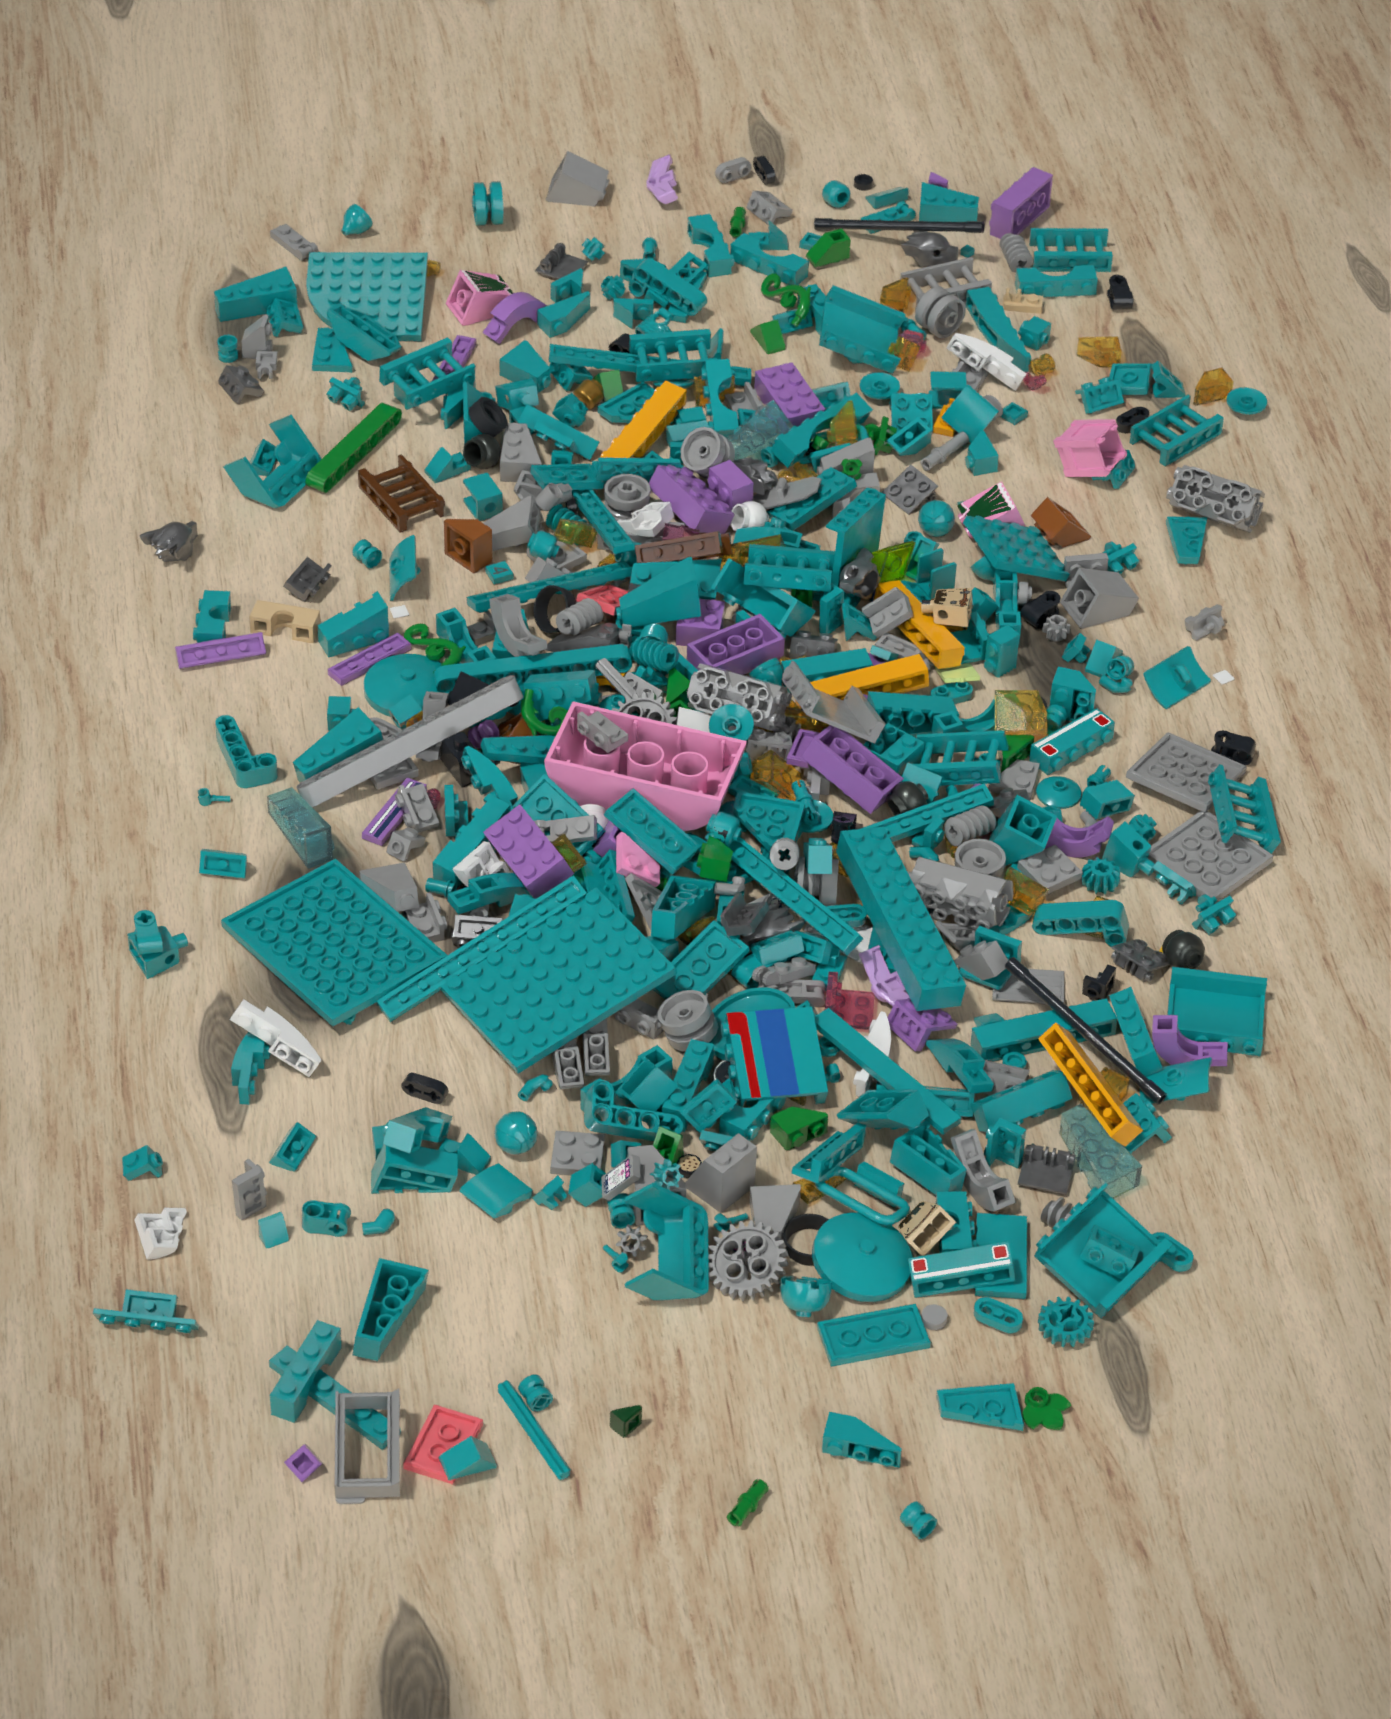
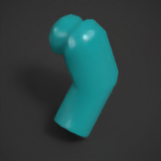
[362,1209,395,1235]

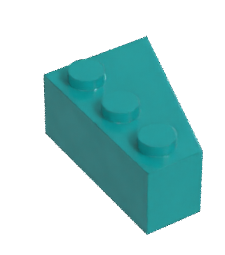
[919,182,979,222]
[371,1144,458,1194]

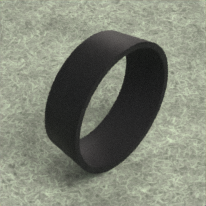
[534,585,576,633]
[783,1214,829,1266]

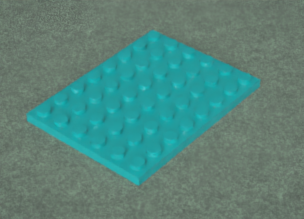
[221,858,447,1026]
[441,887,677,1074]

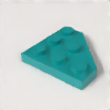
[598,382,677,425]
[733,791,805,855]

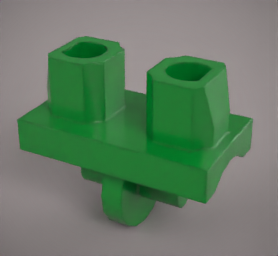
[865,416,897,456]

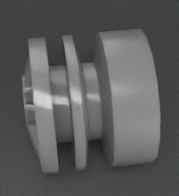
[794,857,839,906]

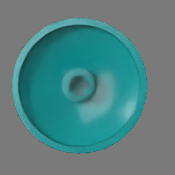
[364,654,441,717]
[709,987,796,1061]
[812,1212,912,1302]

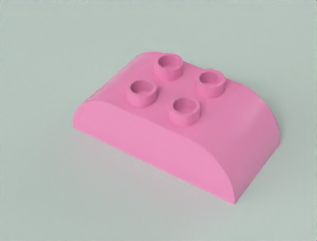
[544,702,747,831]

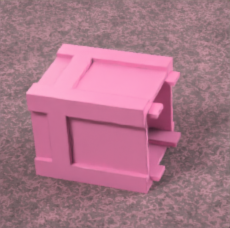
[1053,419,1127,477]

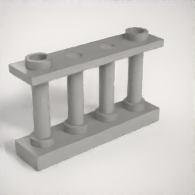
[899,257,992,308]

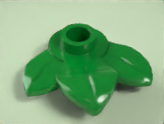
[1022,1387,1071,1430]

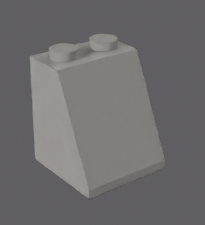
[546,151,609,207]
[1060,568,1139,628]
[685,1133,757,1213]
[628,1145,686,1226]

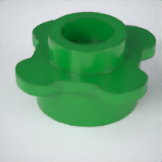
[810,434,830,451]
[841,459,862,480]

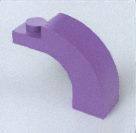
[482,292,547,344]
[1045,812,1114,858]
[1152,1015,1228,1066]

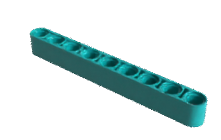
[434,644,632,693]

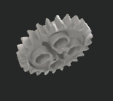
[612,691,677,724]
[708,1220,788,1301]

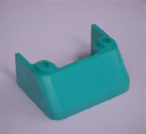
[223,414,322,508]
[711,558,816,638]
[625,1183,709,1301]

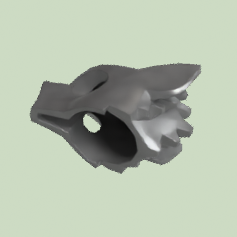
[901,231,958,267]
[733,457,778,495]
[139,521,198,562]
[839,548,881,600]
[741,893,805,957]

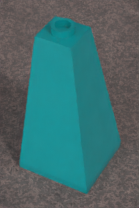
[616,557,701,627]

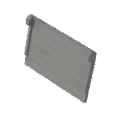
[992,969,1064,1004]

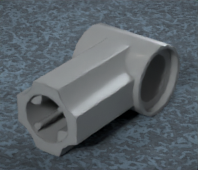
[535,483,573,511]

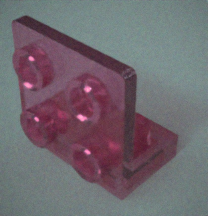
[825,972,875,1030]

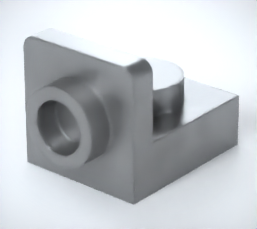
[467,610,496,646]

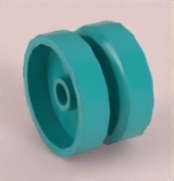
[472,181,503,226]

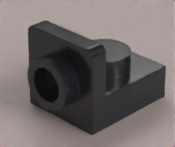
[1082,964,1116,1000]

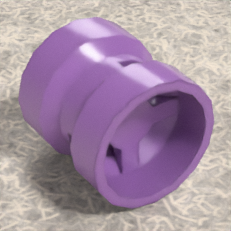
[468,719,499,749]

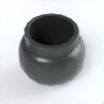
[463,434,500,469]
[886,781,929,816]
[1162,930,1205,969]

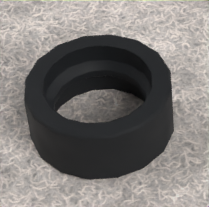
[469,397,508,437]

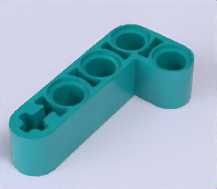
[628,258,708,316]
[215,715,278,788]
[1032,900,1129,947]
[584,1080,683,1141]

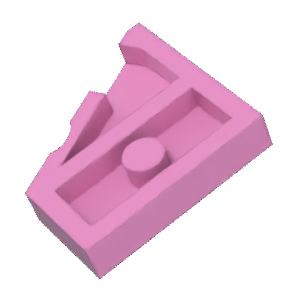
[616,832,660,887]

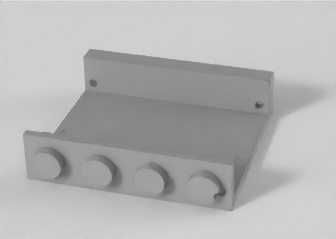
[782,660,885,743]

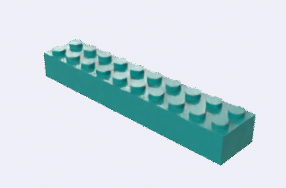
[836,827,966,1011]

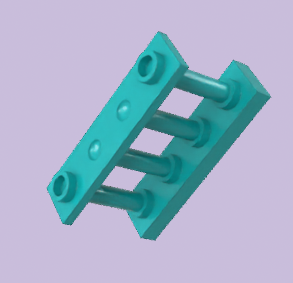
[1029,228,1113,272]
[629,329,717,382]
[379,337,476,410]
[1130,395,1224,467]
[744,544,835,592]
[913,730,1009,786]
[1208,764,1281,854]

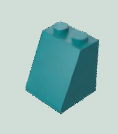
[989,795,1057,866]

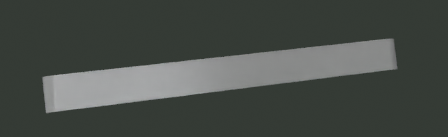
[296,675,523,808]

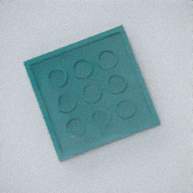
[963,515,1070,582]

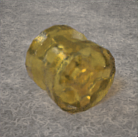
[1030,353,1056,378]

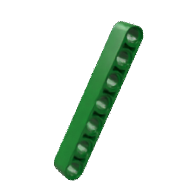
[305,402,402,493]

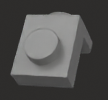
[386,828,426,861]

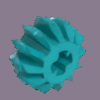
[1082,857,1121,895]

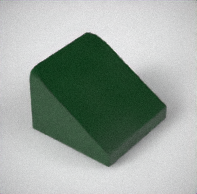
[610,1405,642,1438]

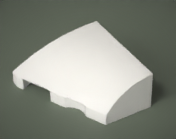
[617,502,674,537]
[453,841,511,887]
[134,1208,187,1260]

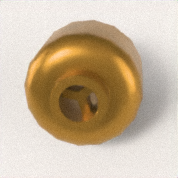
[573,379,604,410]

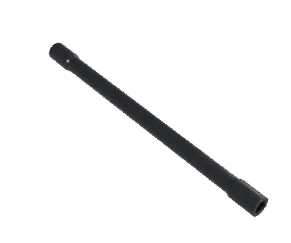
[814,218,985,233]
[1005,957,1167,1105]

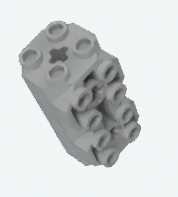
[1166,465,1265,533]
[687,664,792,731]
[908,857,1014,930]

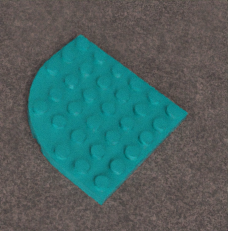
[306,252,428,341]

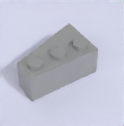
[500,423,542,482]

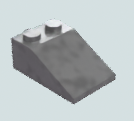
[545,623,622,652]

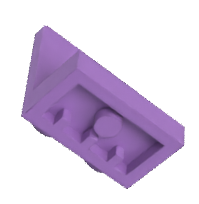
[888,998,957,1052]

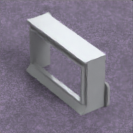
[335,1389,400,1504]

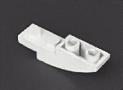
[946,333,1026,391]
[230,999,321,1077]
[853,1011,891,1097]

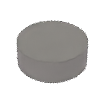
[921,1304,947,1330]

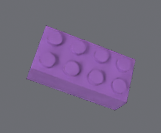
[989,167,1053,239]
[754,362,825,434]
[649,465,735,534]
[687,614,785,675]
[801,725,904,814]
[483,804,574,899]

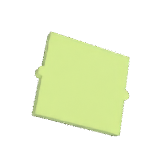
[935,663,980,683]

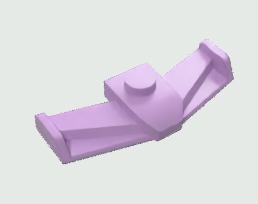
[646,154,678,204]
[859,945,910,1006]

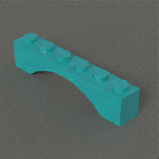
[771,392,873,468]

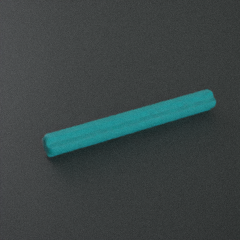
[498,1380,570,1480]

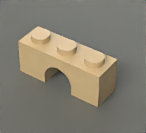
[249,600,321,643]

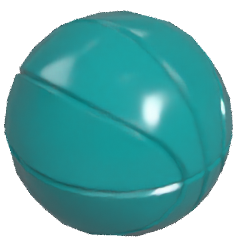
[918,500,955,537]
[494,1111,538,1155]

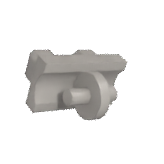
[1185,604,1225,640]

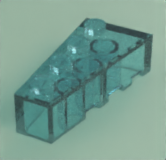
[726,400,793,460]
[267,787,335,869]
[1059,1104,1142,1199]

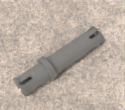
[920,432,969,471]

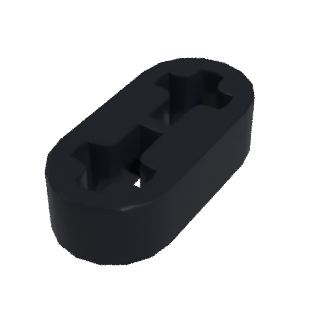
[753,155,776,184]
[1116,407,1150,434]
[401,1072,449,1104]

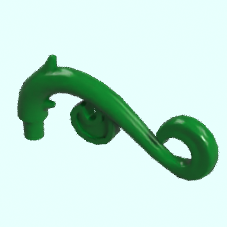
[761,273,811,327]
[404,623,466,673]
[521,689,568,736]

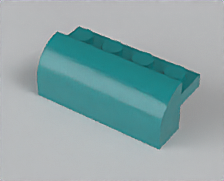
[572,849,635,923]

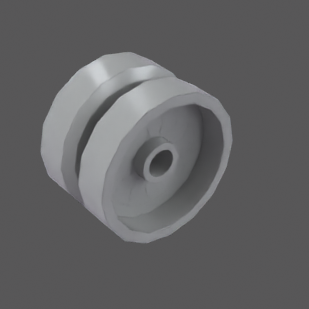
[915,286,966,338]
[681,427,735,479]
[604,474,650,519]
[954,839,1006,879]
[657,990,718,1051]

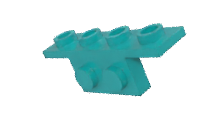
[517,404,600,460]
[93,1289,199,1333]

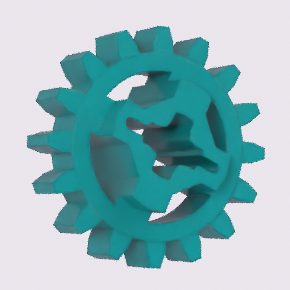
[1038,1297,1094,1347]

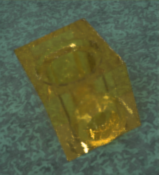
[887,336,921,372]

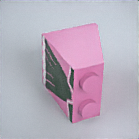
[446,270,514,326]
[957,481,1026,539]

